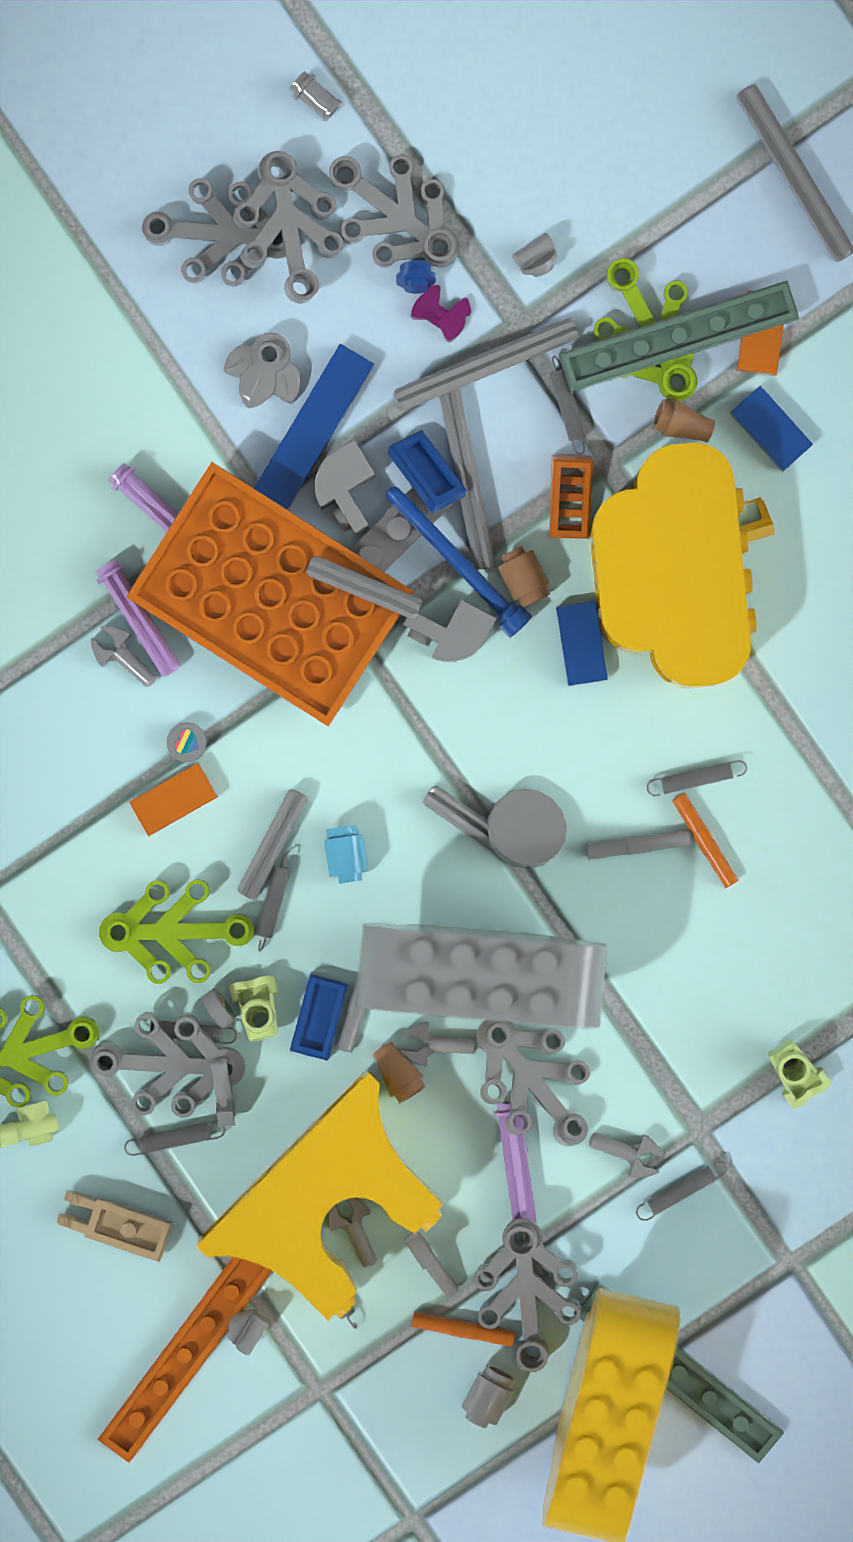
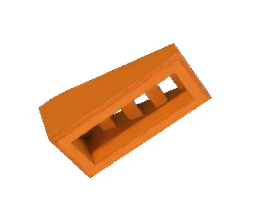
[549,454,593,539]

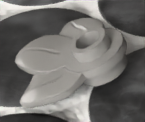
[224,332,301,408]

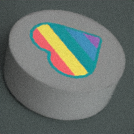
[167,723,207,762]
[202,988,237,1029]

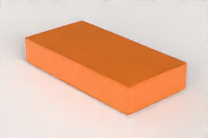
[736,290,784,376]
[129,763,218,837]

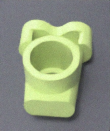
[229,975,279,1042]
[768,1039,832,1109]
[0,1101,59,1148]

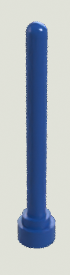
[386,487,532,638]

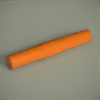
[671,792,739,889]
[411,1311,515,1347]

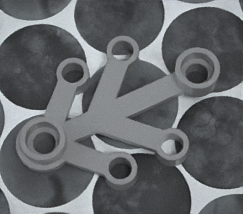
[233,151,343,304]
[329,155,460,268]
[142,178,286,287]
[90,1012,245,1118]
[477,1020,590,1146]
[474,1218,582,1372]

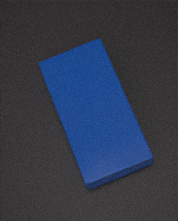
[730,385,813,472]
[388,430,467,514]
[556,601,608,686]
[289,973,349,1061]

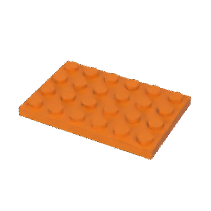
[126,462,415,727]

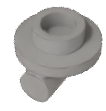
[512,233,558,277]
[228,1309,270,1355]

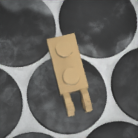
[56,1190,174,1262]

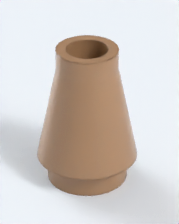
[653,398,715,443]
[372,1042,426,1104]

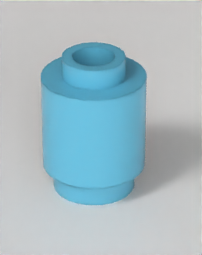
[324,825,369,884]

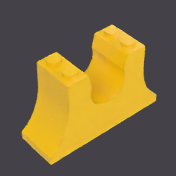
[196,1070,443,1321]

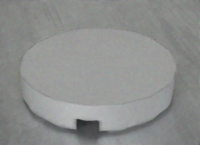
[487,789,567,868]

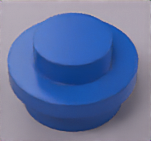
[396,260,436,294]

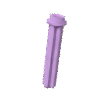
[108,463,179,532]
[96,559,180,677]
[494,1100,537,1223]

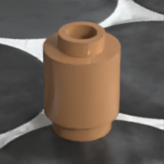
[497,546,550,608]

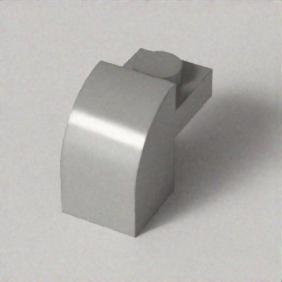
[315,440,376,535]
[404,600,497,662]

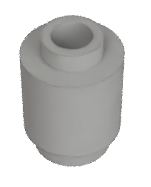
[462,1365,515,1428]

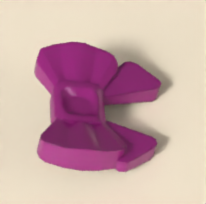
[411,285,471,342]

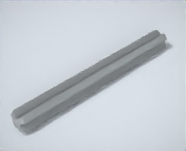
[736,85,853,262]
[393,318,579,411]
[439,388,495,570]

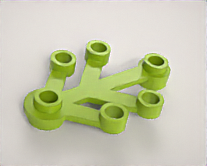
[593,258,698,402]
[99,879,255,984]
[0,995,100,1108]

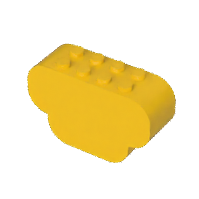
[590,442,757,689]
[542,1288,680,1542]

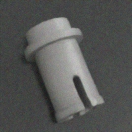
[289,71,342,121]

